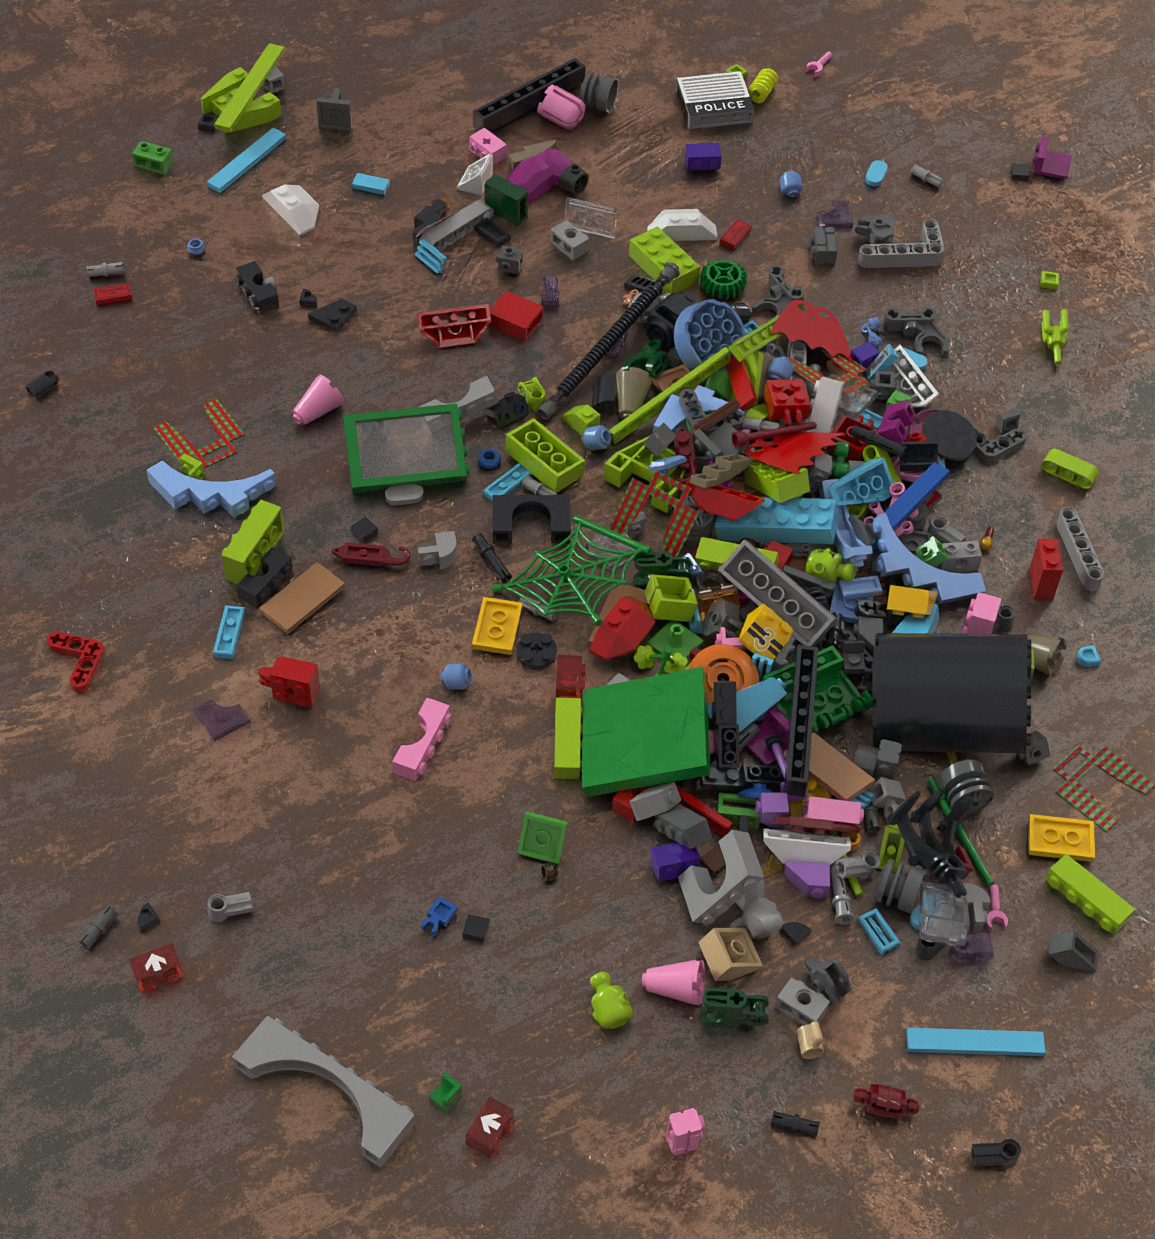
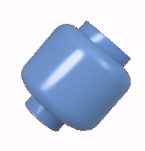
[780,171,803,197]
[767,356,794,380]
[583,425,611,451]
[440,663,472,690]

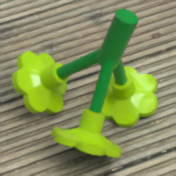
[634,645,688,678]

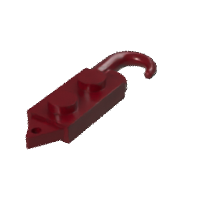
[674,426,697,484]
[332,543,411,566]
[774,816,860,835]

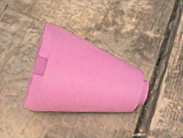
[293,374,344,425]
[642,959,705,1005]

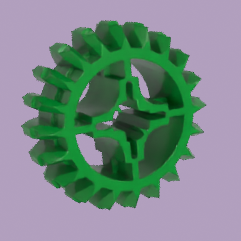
[700,259,747,300]

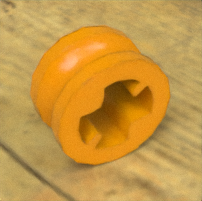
[842,832,861,851]

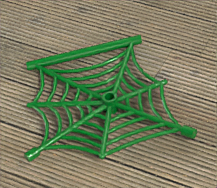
[492,515,652,626]

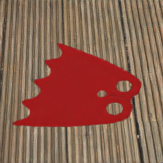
[771,299,853,362]
[743,432,845,474]

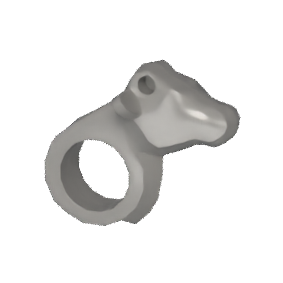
[730,878,783,940]

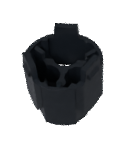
[645,291,699,350]

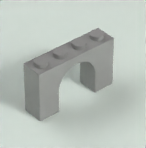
[678,830,764,925]

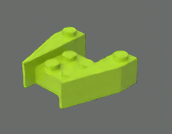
[201,67,282,133]
[604,436,686,513]

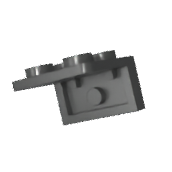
[693,422,749,462]

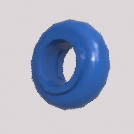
[477,449,501,469]

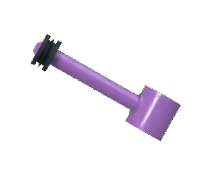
[765,734,808,803]

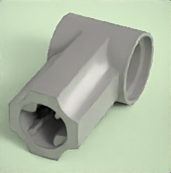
[927,516,966,543]
[835,851,881,879]
[208,892,253,922]

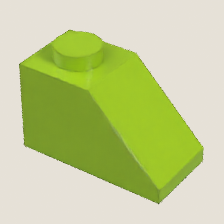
[561,404,600,436]
[877,824,905,871]

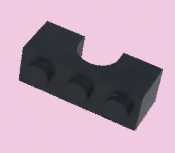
[235,261,279,314]
[236,547,293,608]

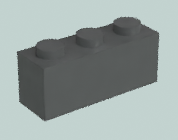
[654,804,712,849]

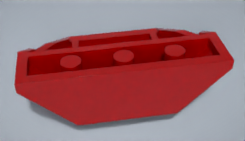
[417,304,491,348]
[685,480,765,521]
[589,596,655,661]

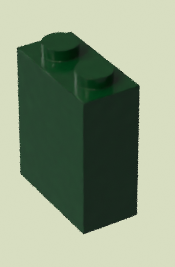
[484,174,528,227]

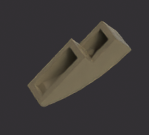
[509,140,556,172]

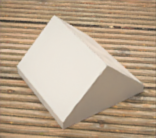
[457,153,493,196]

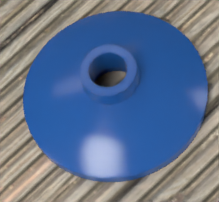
[738,783,776,798]

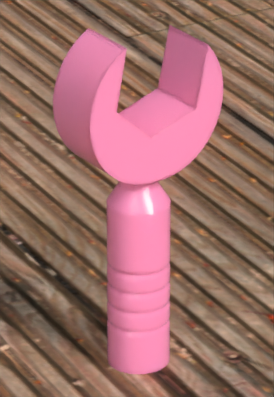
[806,51,832,77]
[985,885,1008,932]

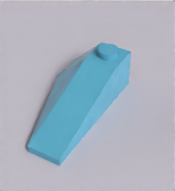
[827,458,893,506]

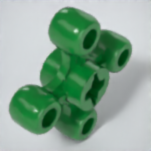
[829,442,850,479]

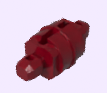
[853,1084,920,1119]

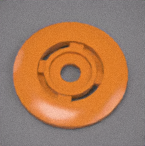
[688,644,759,703]

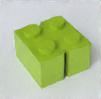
[644,574,698,622]

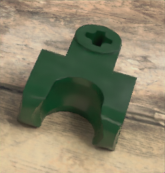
[621,339,668,378]
[633,552,693,590]
[700,988,769,1029]

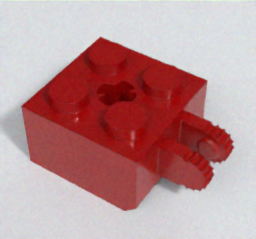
[763,379,811,425]
[826,415,877,461]
[258,656,320,707]

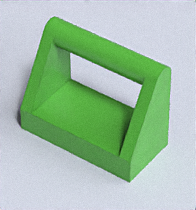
[717,793,760,828]

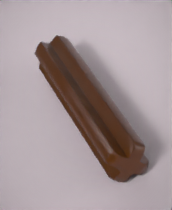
[693,399,740,432]

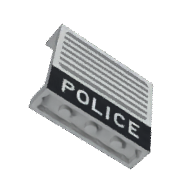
[676,71,754,129]

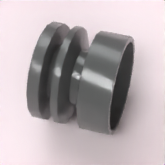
[580,71,618,112]
[674,496,714,548]
[940,760,994,814]
[876,859,925,913]

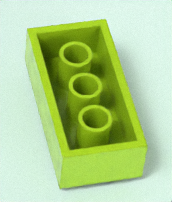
[629,226,700,294]
[504,418,585,493]
[221,500,285,584]

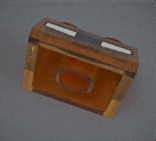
[696,583,740,621]

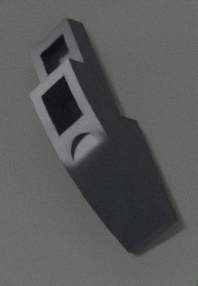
[712,681,739,768]
[699,764,784,794]

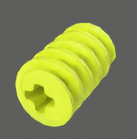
[748,68,778,104]

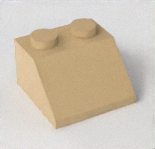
[698,928,763,981]

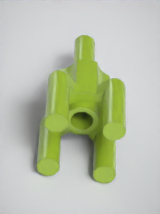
[1041,309,1069,366]

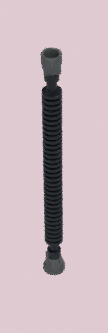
[537,263,680,420]

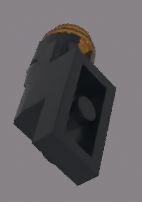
[413,197,451,247]

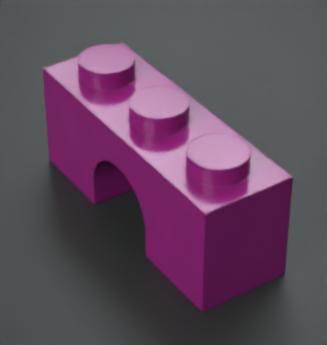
[876,400,916,443]

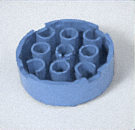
[674,299,745,371]

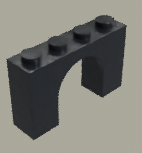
[493,495,571,543]

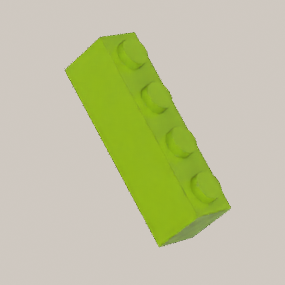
[695,537,779,572]
[554,698,583,779]
[1046,854,1135,935]

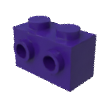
[685,143,722,171]
[650,842,701,881]

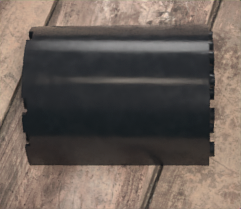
[872,633,1032,754]

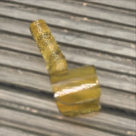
[762,854,782,875]

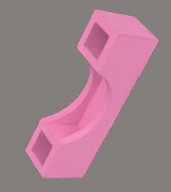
[392,698,452,781]

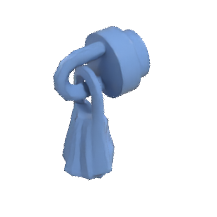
[861,317,882,348]

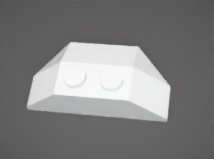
[262,185,319,236]
[647,209,718,241]
[887,345,940,408]
[763,829,851,865]

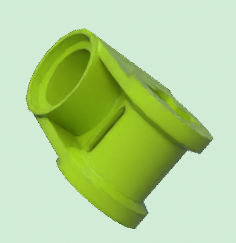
[518,377,545,412]

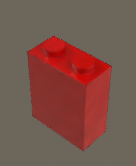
[488,291,543,341]
[1029,539,1063,599]

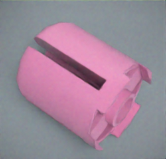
[537,85,585,130]

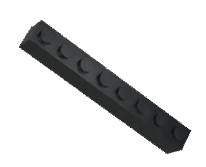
[473,58,586,132]
[783,645,818,797]

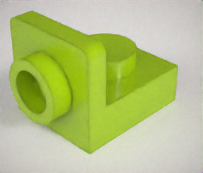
[180,453,205,480]

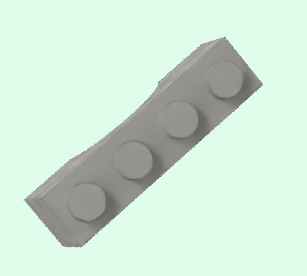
[419,376,499,433]

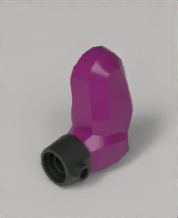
[506,148,589,204]

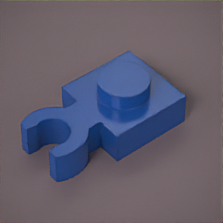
[421,896,458,937]

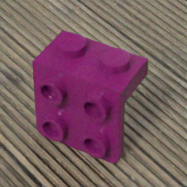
[1033,136,1072,179]
[741,706,789,765]

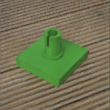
[647,620,704,659]
[517,811,568,864]

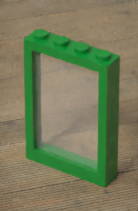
[343,403,470,494]

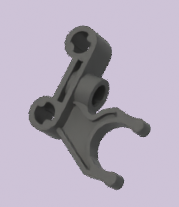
[752,265,804,323]
[882,307,950,357]

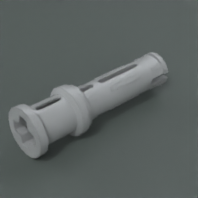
[830,860,855,925]

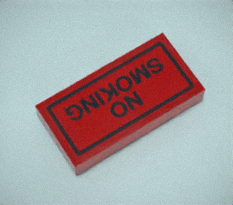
[719,219,752,250]
[93,283,132,305]

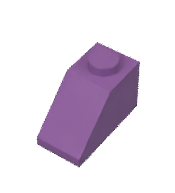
[755,793,789,830]
[784,861,830,898]

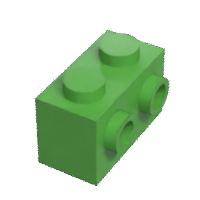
[132,141,174,175]

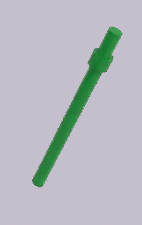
[927,778,994,887]

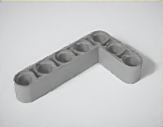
[858,218,944,268]

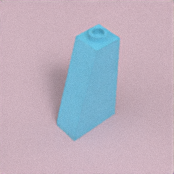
[892,604,940,634]
[708,677,787,732]

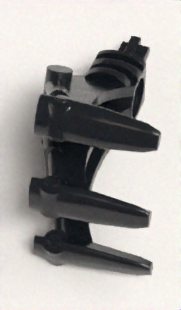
[886,790,973,898]

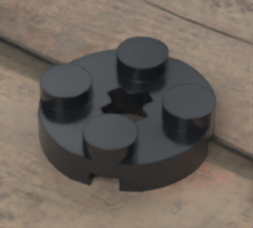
[517,633,557,670]

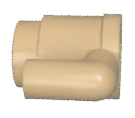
[797,1021,824,1059]

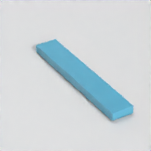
[207,128,286,193]
[906,1028,1046,1056]

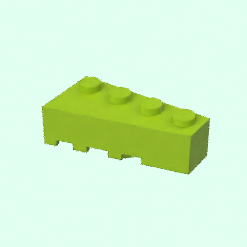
[744,458,810,503]

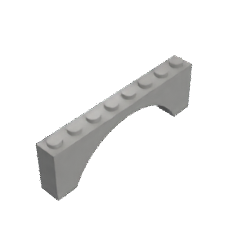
[232,1015,415,1168]

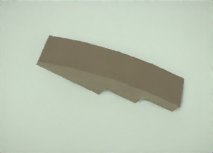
[690,454,753,488]

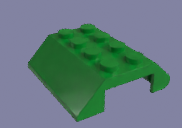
[763,645,874,733]

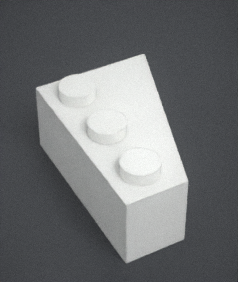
[806,377,845,433]

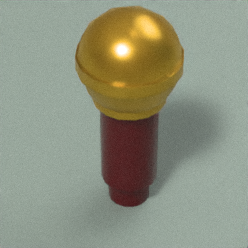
[980,526,994,551]

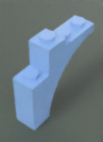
[653,385,746,434]

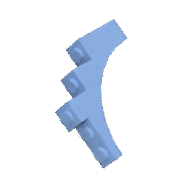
[147,461,276,518]
[818,479,873,572]
[873,513,986,605]

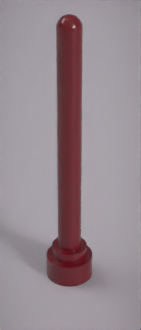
[731,422,817,448]

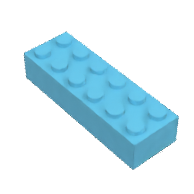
[715,497,839,544]

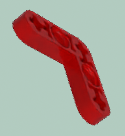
[47,632,105,693]

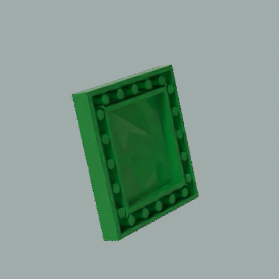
[582,667,710,797]

